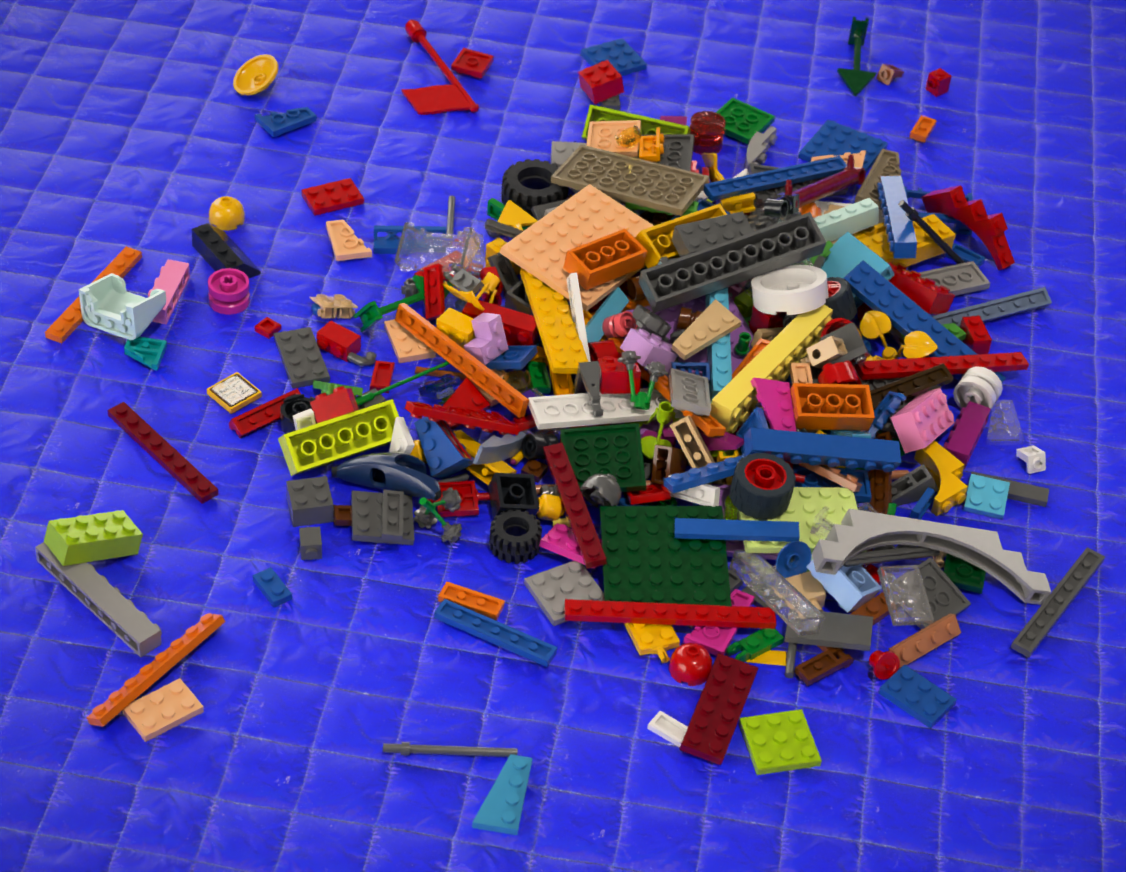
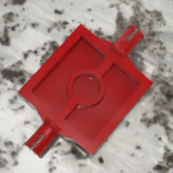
[428,481,490,517]

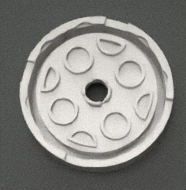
[751,265,829,315]

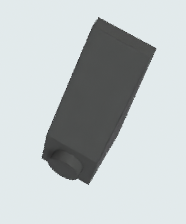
[892,464,939,506]

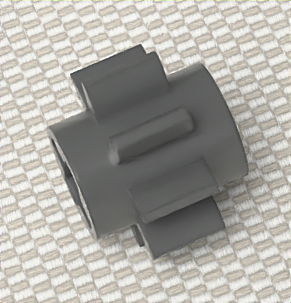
[401,278,419,298]

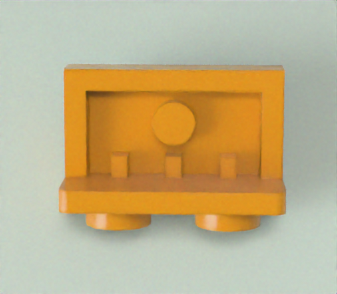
[639,127,664,162]

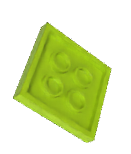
[738,709,822,775]

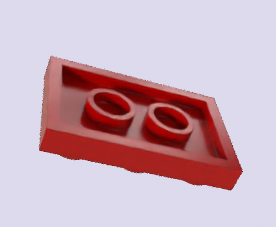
[301,178,364,216]

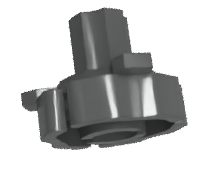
[632,304,672,342]

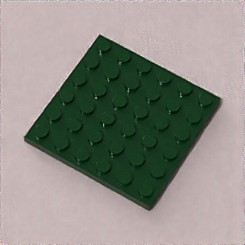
[600,506,732,606]

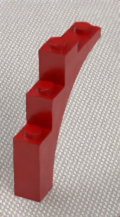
[921,185,1015,270]

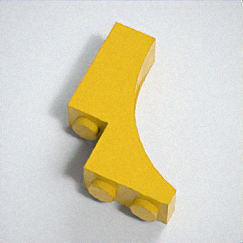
[914,440,968,516]

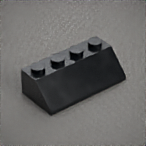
[192,223,261,278]

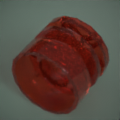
[690,111,726,155]

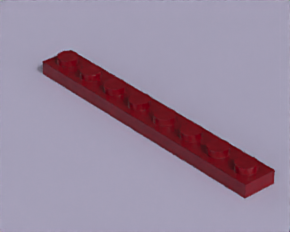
[107,402,219,504]
[543,443,607,569]

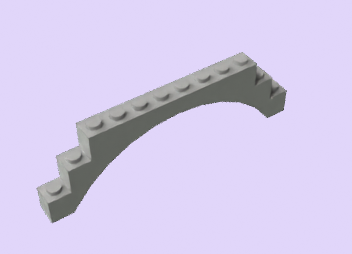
[812,509,1051,605]

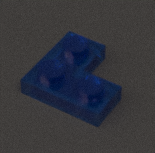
[418,374,461,400]

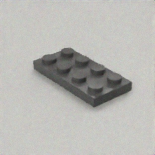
[274,327,330,389]

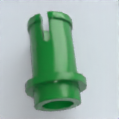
[734,332,751,356]

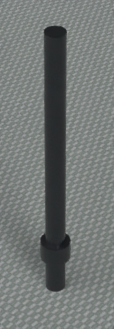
[898,200,965,264]

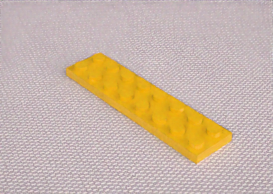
[520,268,588,374]

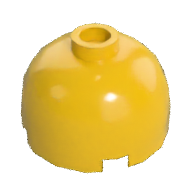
[209,196,245,231]

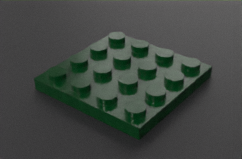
[560,423,646,493]

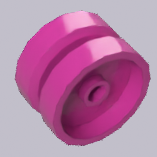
[208,268,250,315]

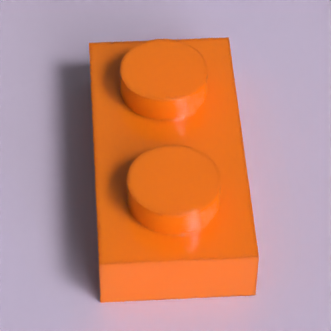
[909,115,937,143]

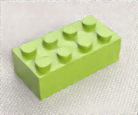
[44,510,143,566]

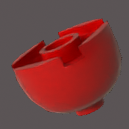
[669,643,712,686]

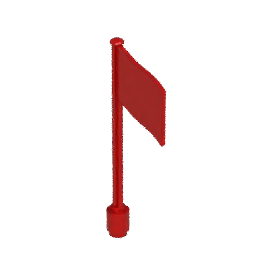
[401,20,479,115]

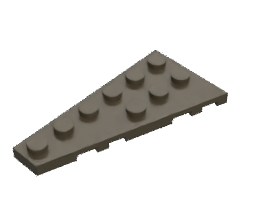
[855,149,901,210]

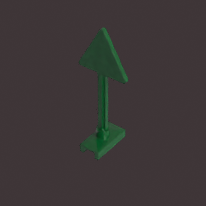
[837,16,876,96]

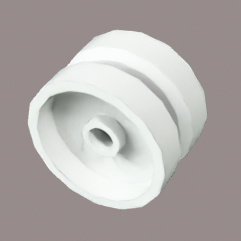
[953,367,1003,409]

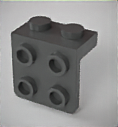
[820,323,870,365]

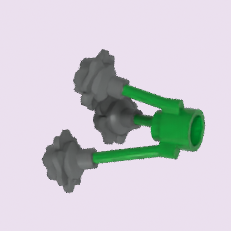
[618,350,668,410]

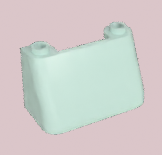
[78,273,166,340]

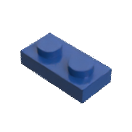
[253,567,292,607]

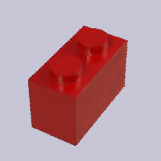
[960,316,992,354]
[317,321,361,362]
[310,386,359,423]

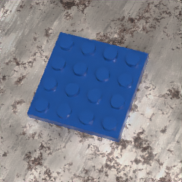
[798,120,888,173]

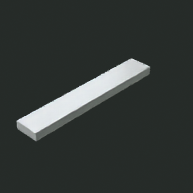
[566,273,591,362]

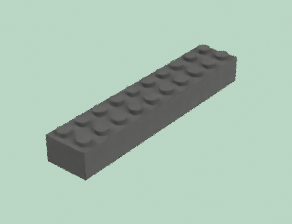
[638,212,826,313]

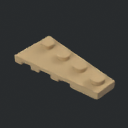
[672,299,741,361]

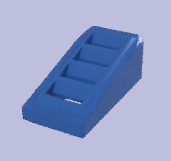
[671,362,711,383]

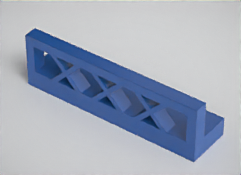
[374,225,446,255]

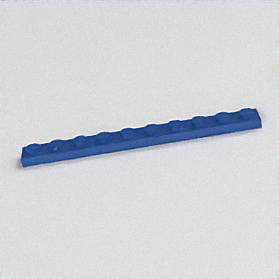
[703,156,847,201]

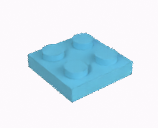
[963,474,1010,520]

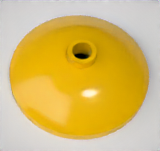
[233,55,279,95]

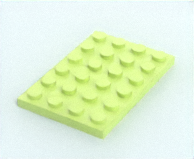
[737,487,867,553]

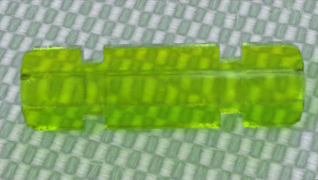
[725,495,737,520]

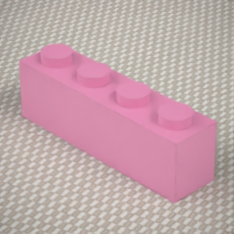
[148,259,190,324]

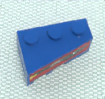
[414,417,474,479]

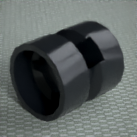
[522,433,559,459]

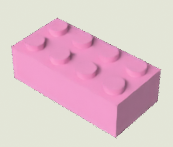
[891,388,955,453]

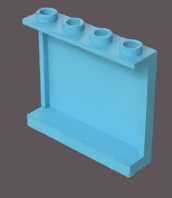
[822,232,895,309]

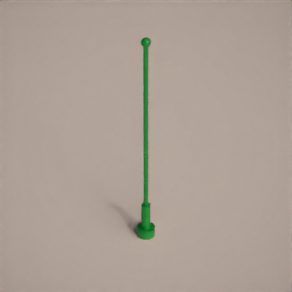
[355,361,450,406]

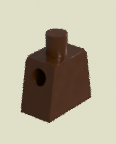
[651,445,688,484]

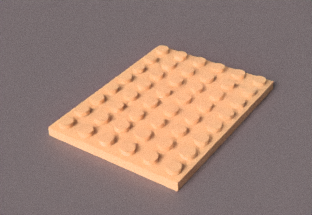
[500,184,654,311]

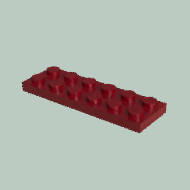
[679,653,759,765]

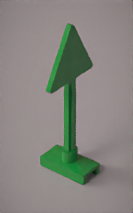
[353,275,453,332]

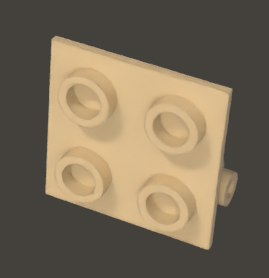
[310,294,358,319]

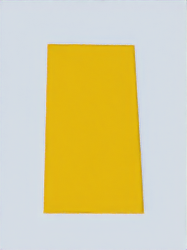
[746,650,786,666]

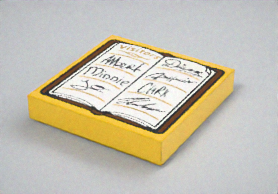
[207,372,262,414]

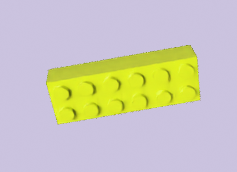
[278,399,399,476]

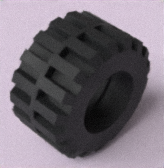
[489,509,542,564]

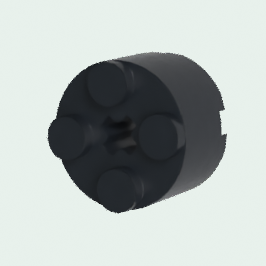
[280,394,317,434]

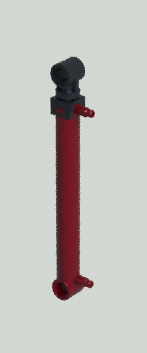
[764,154,866,218]

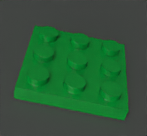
[706,97,775,145]

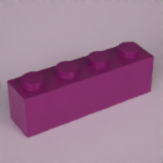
[943,401,991,469]

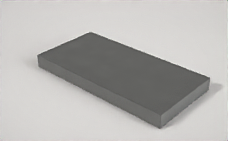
[785,608,873,651]

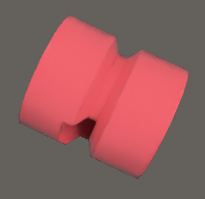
[602,311,638,338]

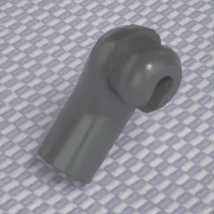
[347,351,377,366]

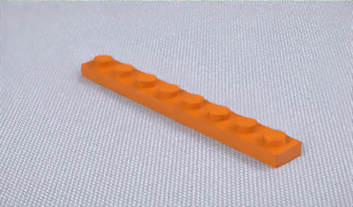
[45,246,142,344]
[86,613,225,727]

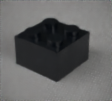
[488,473,539,520]

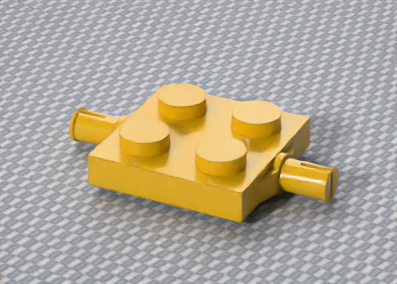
[624,623,680,663]

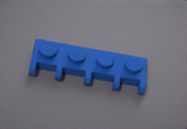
[861,391,906,439]

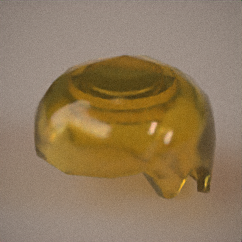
[614,125,641,148]
[503,370,531,393]

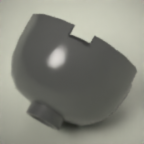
[580,474,621,507]

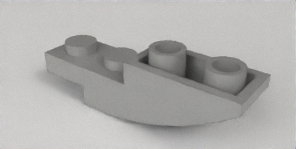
[744,126,777,169]

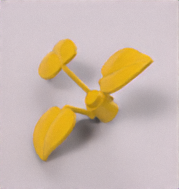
[443,272,501,311]
[860,310,938,361]

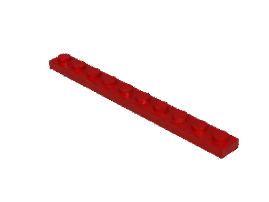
[854,352,1029,380]
[564,599,776,629]

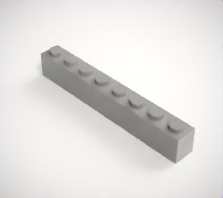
[35,542,162,658]

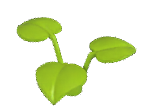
[625,401,682,460]

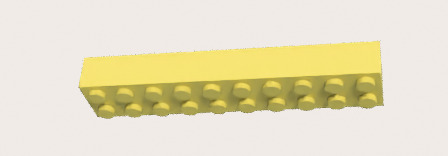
[710,305,833,433]

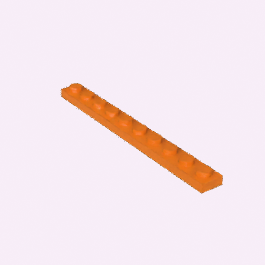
[395,303,529,418]
[608,338,726,437]

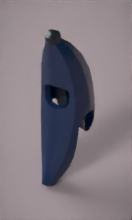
[331,452,441,501]

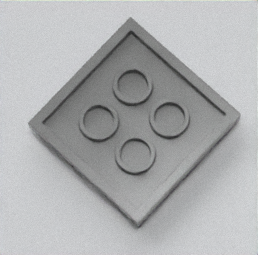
[524,561,604,626]

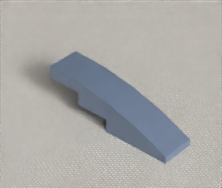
[473,432,526,465]

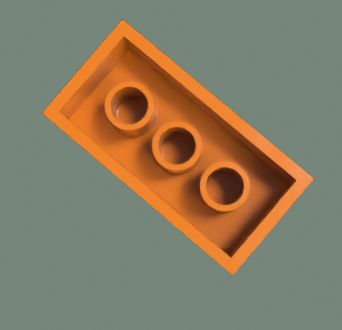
[563,229,648,290]
[790,383,875,431]

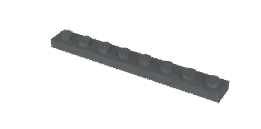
[1011,547,1105,658]

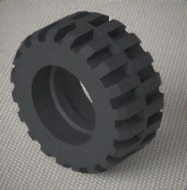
[501,159,569,217]

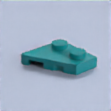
[124,337,167,371]

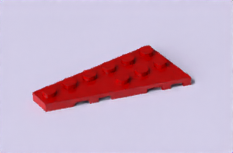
[404,401,520,435]

